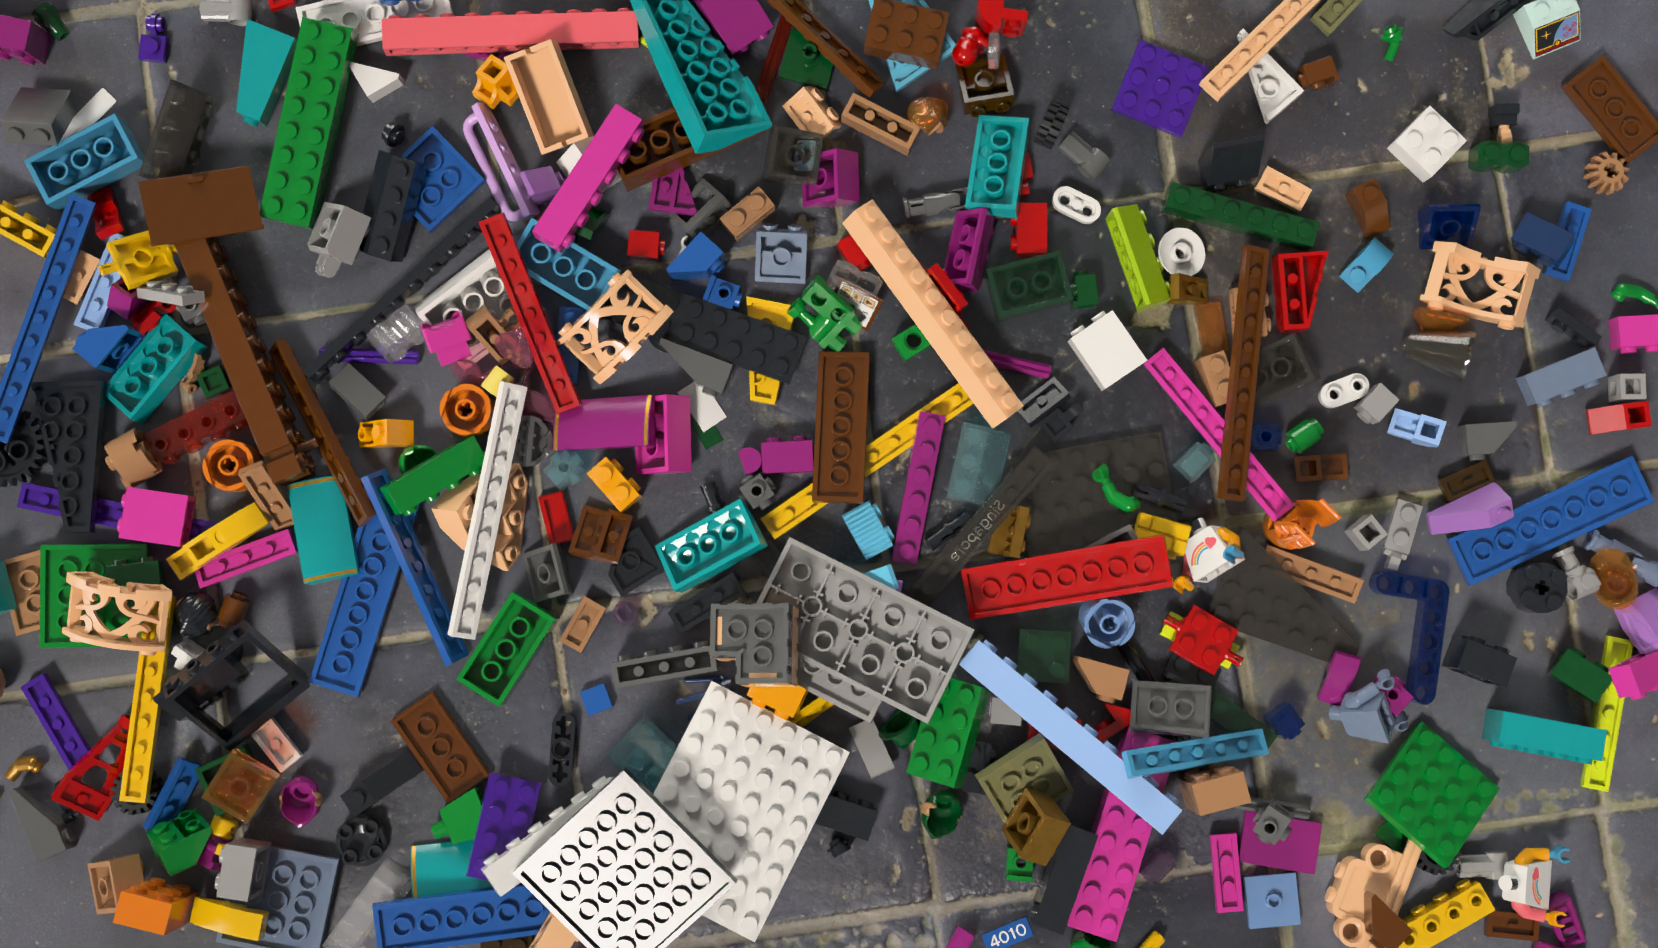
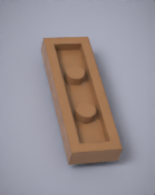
[238,460,294,532]

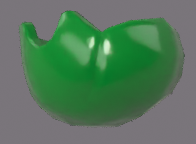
[399,445,437,474]

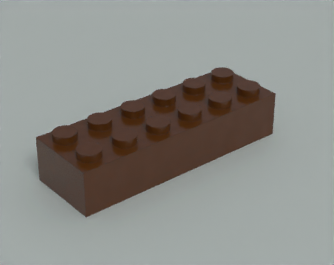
[617,108,766,192]

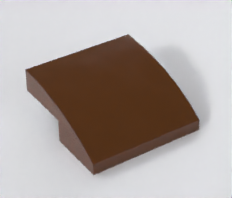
[568,505,633,564]

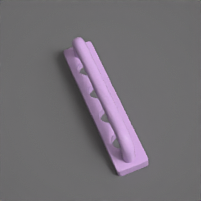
[463,102,540,222]

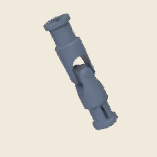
[1583,529,1658,587]

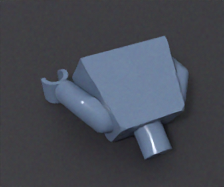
[1329,669,1408,744]

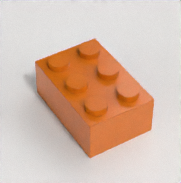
[113,877,198,935]

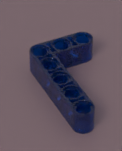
[1369,572,1450,705]

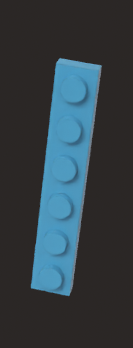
[1121,729,1269,779]

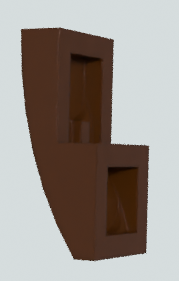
[1294,453,1349,482]

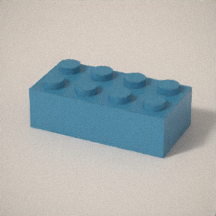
[24,113,148,211]
[517,218,623,310]

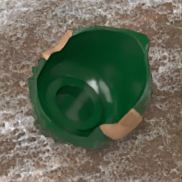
[921,790,964,839]

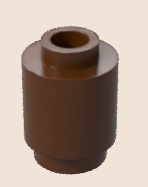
[218,591,251,629]

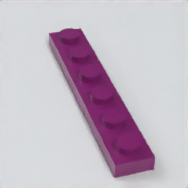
[890,411,945,566]

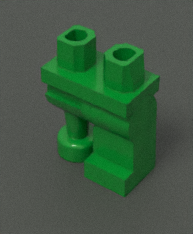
[786,275,862,352]

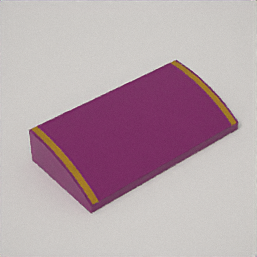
[553,395,656,452]

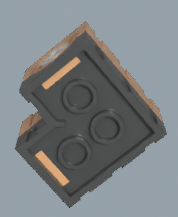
[710,603,799,687]

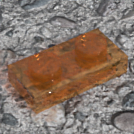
[1194,302,1229,356]

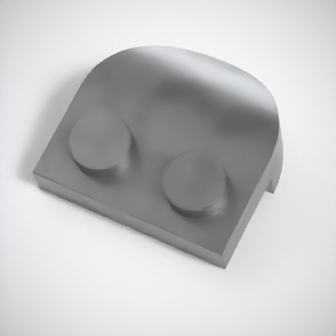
[511,415,553,467]

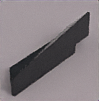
[1443,0,1531,41]

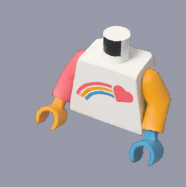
[1173,518,1245,594]
[1499,845,1571,928]

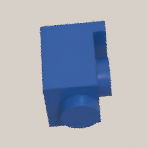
[703,275,744,310]

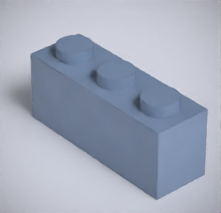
[1516,347,1607,408]

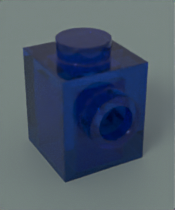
[1250,423,1282,452]
[1263,702,1306,740]

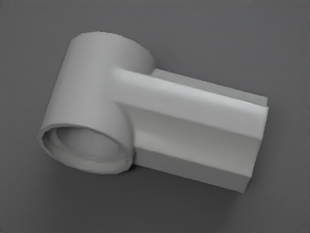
[199,0,253,26]
[1455,850,1509,880]

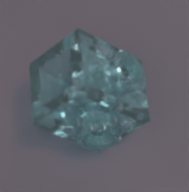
[543,450,586,491]

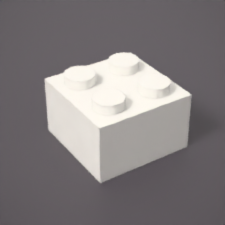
[1387,106,1467,183]

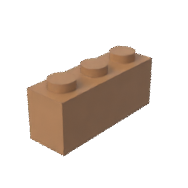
[841,93,921,156]

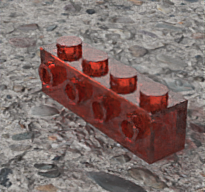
[143,390,249,465]

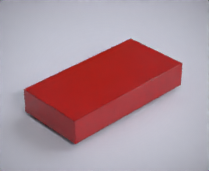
[538,491,574,544]

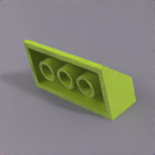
[1105,204,1171,313]

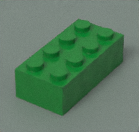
[456,592,559,707]
[906,678,990,788]

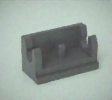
[329,363,386,422]

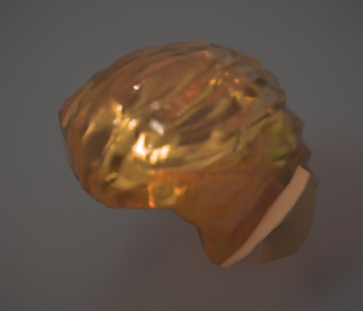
[907,97,949,136]

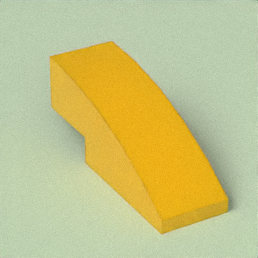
[190,896,269,941]

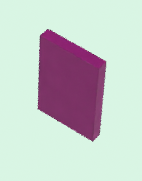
[1238,810,1322,875]

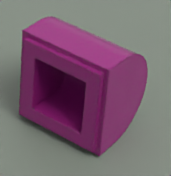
[738,447,762,476]
[945,925,976,948]

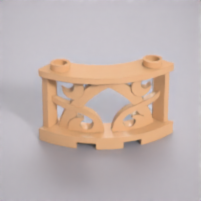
[1419,241,1541,330]
[556,269,674,384]
[62,572,172,655]

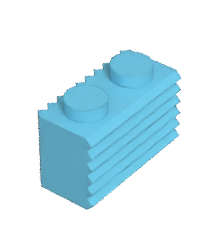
[842,501,895,560]

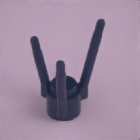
[676,674,734,720]

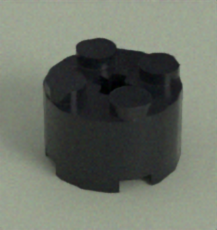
[1506,562,1568,613]

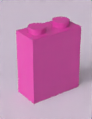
[117,487,196,547]

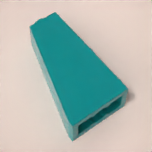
[236,19,297,127]

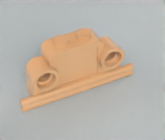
[1325,839,1422,948]

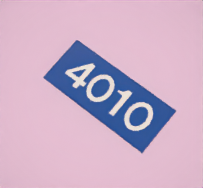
[981,917,1034,948]

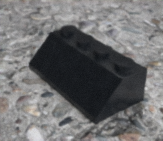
[360,150,427,262]

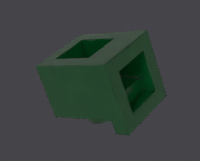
[1069,271,1099,310]

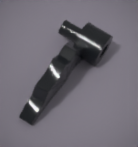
[54,781,81,824]

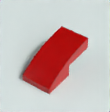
[87,186,124,240]

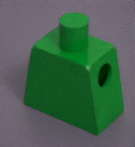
[431,786,484,844]

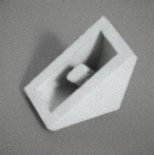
[349,62,405,103]

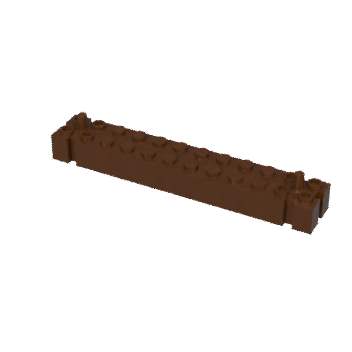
[174,236,320,487]

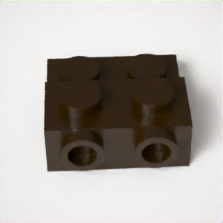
[955,54,1014,117]

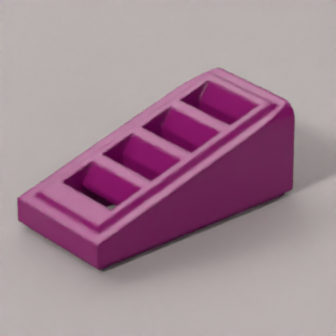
[1546,890,1586,948]

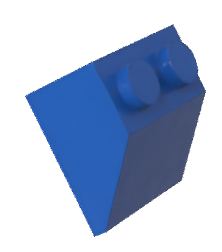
[666,232,726,281]
[72,325,147,374]

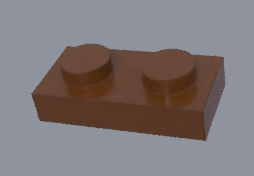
[1484,910,1540,941]

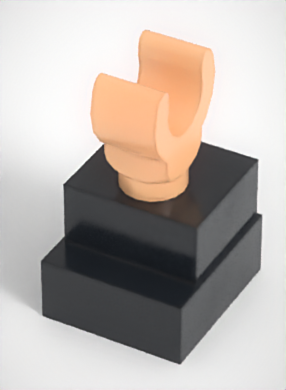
[1488,103,1520,145]

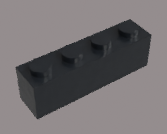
[815,790,878,841]

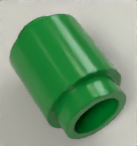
[1285,418,1325,454]

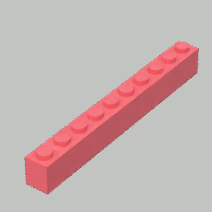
[382,8,639,56]

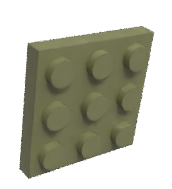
[975,733,1074,824]

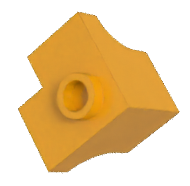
[472,54,519,109]

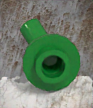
[1379,24,1405,62]

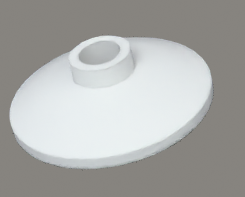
[1158,227,1205,276]

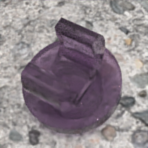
[612,601,638,626]

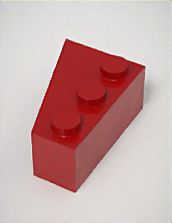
[1271,251,1329,334]

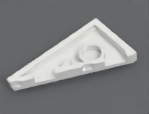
[1237,28,1304,124]

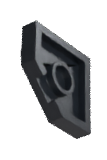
[608,527,665,597]

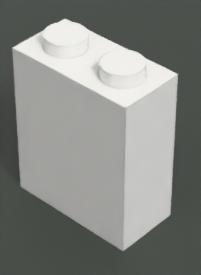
[1068,310,1147,391]

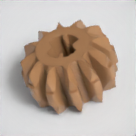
[1583,151,1630,195]

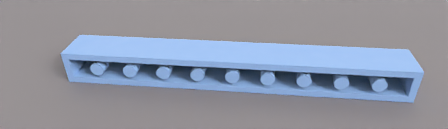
[959,640,1182,835]

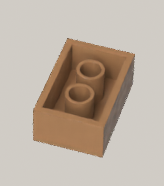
[1178,763,1252,816]

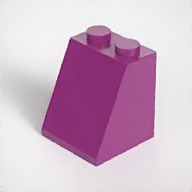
[691,0,774,55]

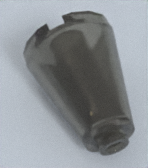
[1400,331,1476,382]

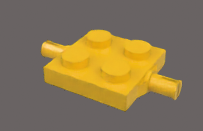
[98,231,178,290]

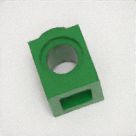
[891,324,931,363]

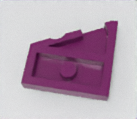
[648,168,697,217]

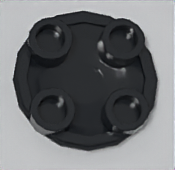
[336,816,387,866]

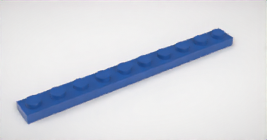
[0,194,97,444]

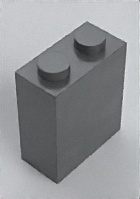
[0,87,77,146]

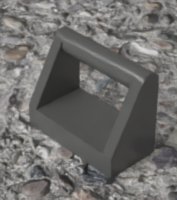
[667,178,732,239]

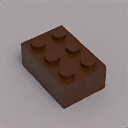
[864,0,949,70]

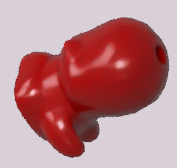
[951,27,990,67]

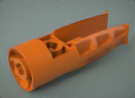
[1262,498,1341,550]

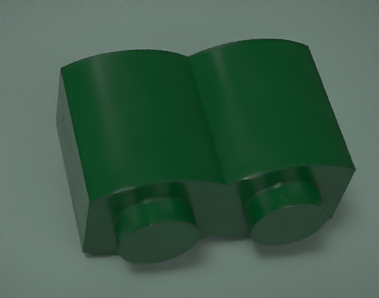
[1468,141,1529,174]

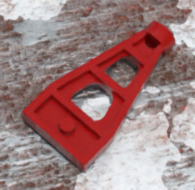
[51,714,130,821]

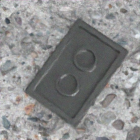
[1130,680,1211,738]

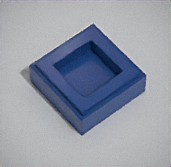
[580,683,613,716]

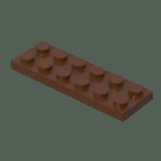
[812,351,870,504]

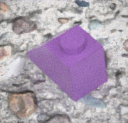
[519,166,565,206]

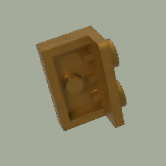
[987,503,1031,558]

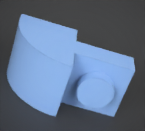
[1387,408,1447,447]

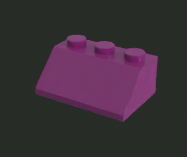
[944,208,995,293]

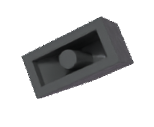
[1458,421,1517,461]

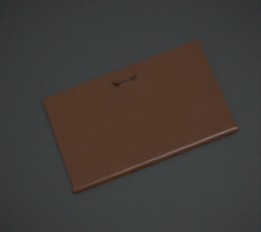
[138,166,264,247]

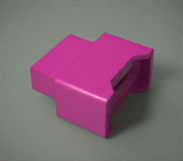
[419,310,472,367]

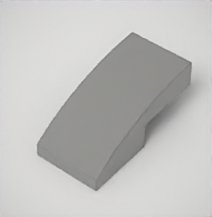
[849,721,895,778]

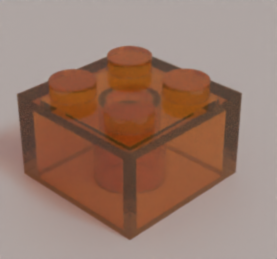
[201,748,280,824]

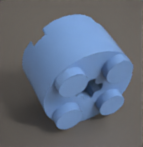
[1078,595,1135,649]

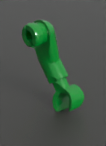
[1611,283,1658,309]
[1092,464,1140,513]

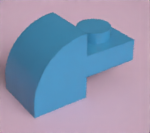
[1339,237,1394,293]

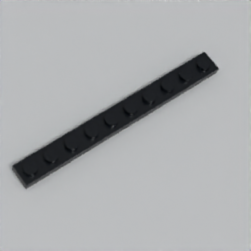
[302,198,500,382]

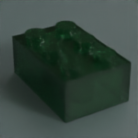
[984,250,1073,322]

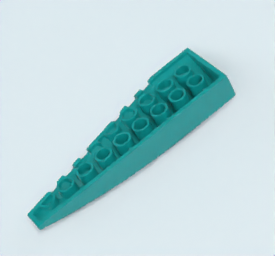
[630,0,772,154]

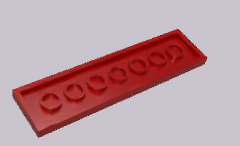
[961,534,1174,620]

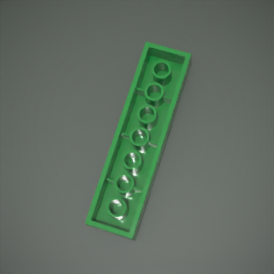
[260,17,359,230]

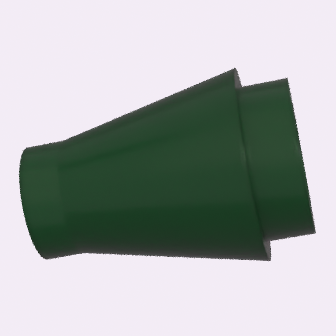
[32,2,70,41]

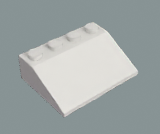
[414,249,545,371]

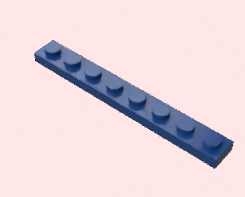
[361,468,469,666]

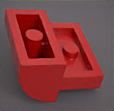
[974,0,1028,42]

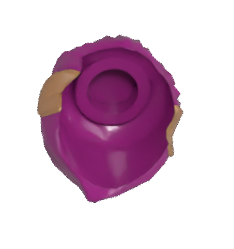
[279,776,323,828]

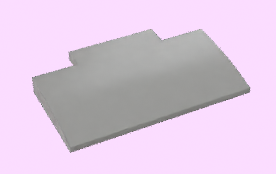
[757,537,975,724]

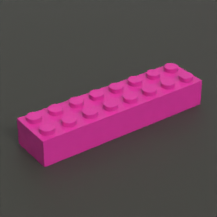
[1067,726,1176,942]

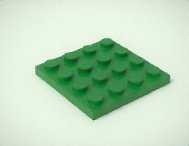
[39,544,149,648]
[1364,721,1500,868]

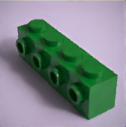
[380,435,485,516]

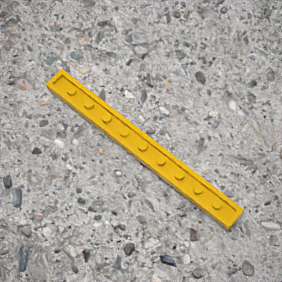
[761,383,974,540]

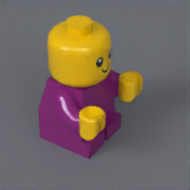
[197,812,238,870]

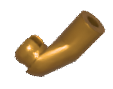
[4,755,44,782]

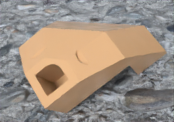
[431,463,528,571]

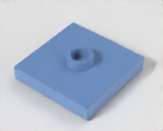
[1243,871,1301,929]

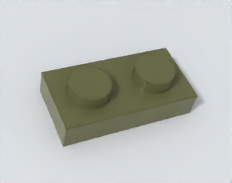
[1310,0,1363,37]

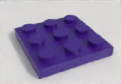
[1111,40,1210,138]

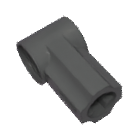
[1058,131,1111,181]

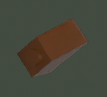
[1345,178,1390,239]
[1364,890,1413,948]

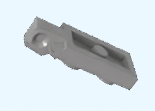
[1381,499,1423,571]

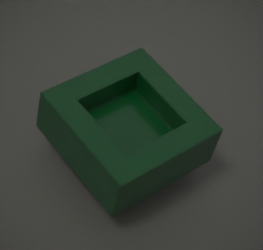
[196,365,232,399]

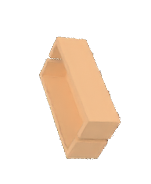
[504,39,594,155]

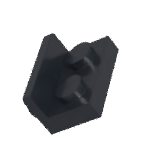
[1161,652,1222,697]
[954,740,996,795]

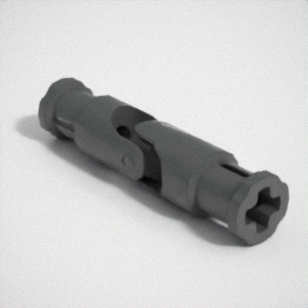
[902,187,968,220]

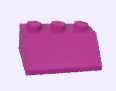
[635,394,692,475]

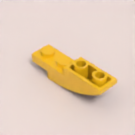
[166,502,270,580]

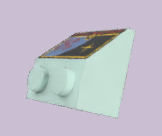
[1513,0,1580,60]

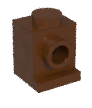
[1296,56,1340,91]

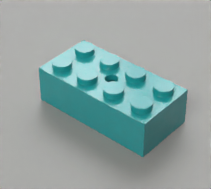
[1481,708,1607,765]

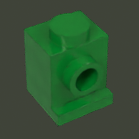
[1004,845,1033,882]

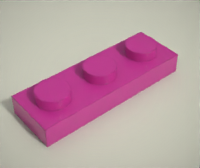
[1209,832,1244,913]

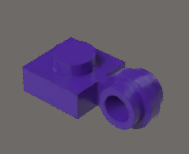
[138,13,169,63]

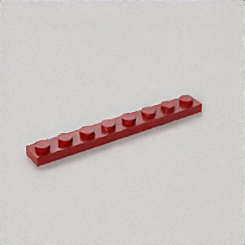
[478,212,582,414]

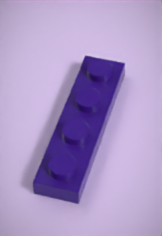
[20,673,91,770]

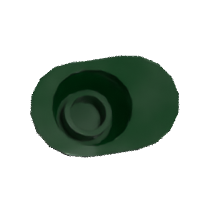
[879,708,921,749]

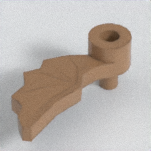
[181,352,205,394]

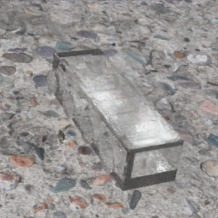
[322,857,412,948]

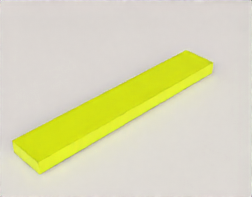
[1580,636,1633,792]

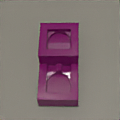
[1317,650,1361,706]

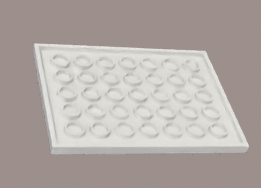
[653,681,850,942]

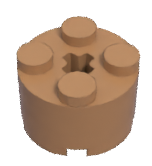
[104,428,163,488]

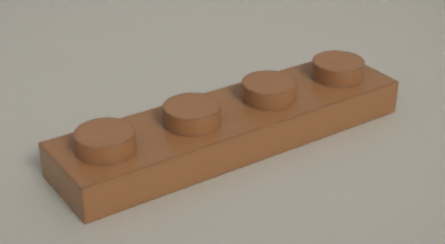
[1257,543,1364,604]

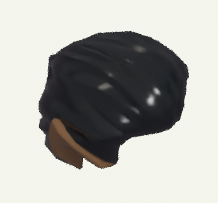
[173,592,218,636]

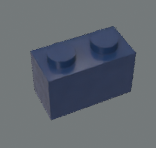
[1511,212,1575,268]

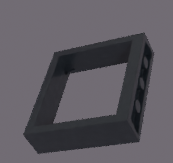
[162,619,310,752]

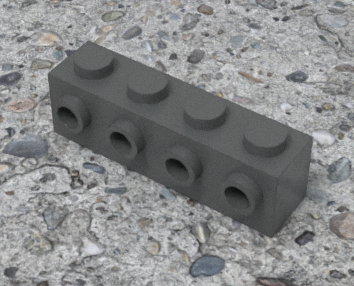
[611,640,719,689]

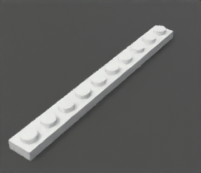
[447,381,527,640]

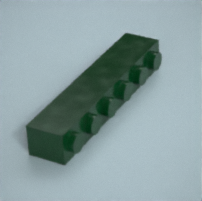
[1161,182,1320,252]

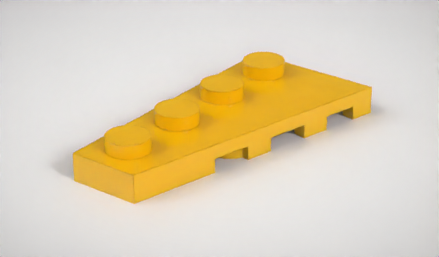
[746,296,794,406]

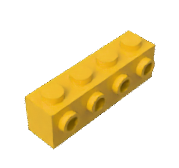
[0,200,57,258]
[1398,879,1495,948]

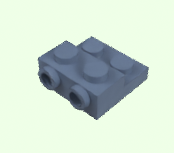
[755,223,808,284]

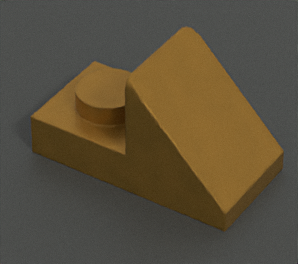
[1168,273,1208,305]

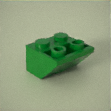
[146,808,212,877]

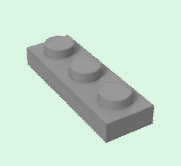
[137,280,205,306]

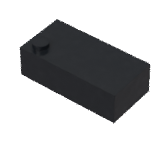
[1028,821,1099,935]

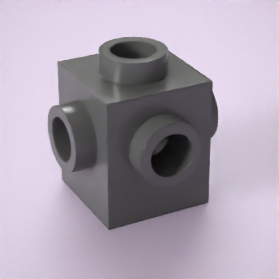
[739,473,776,511]
[1252,801,1295,845]

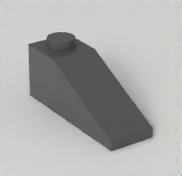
[659,338,733,397]
[8,786,76,862]

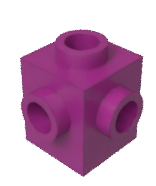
[1372,675,1414,716]

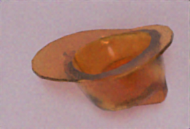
[1589,549,1638,609]

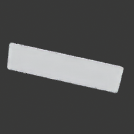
[60,88,116,141]

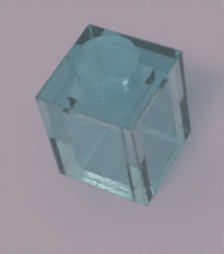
[1173,441,1216,482]

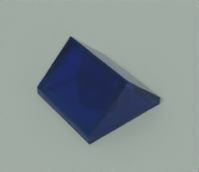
[1418,204,1481,249]

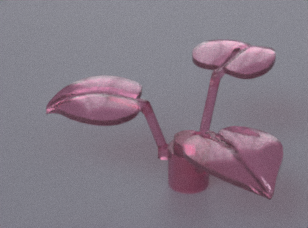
[449,328,555,423]

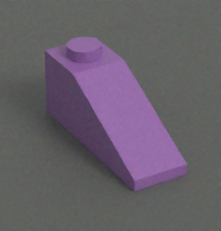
[1426,482,1514,535]

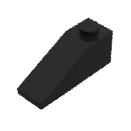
[340,749,424,817]

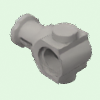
[1552,546,1602,601]

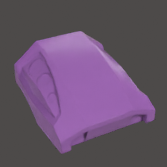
[1613,587,1658,654]

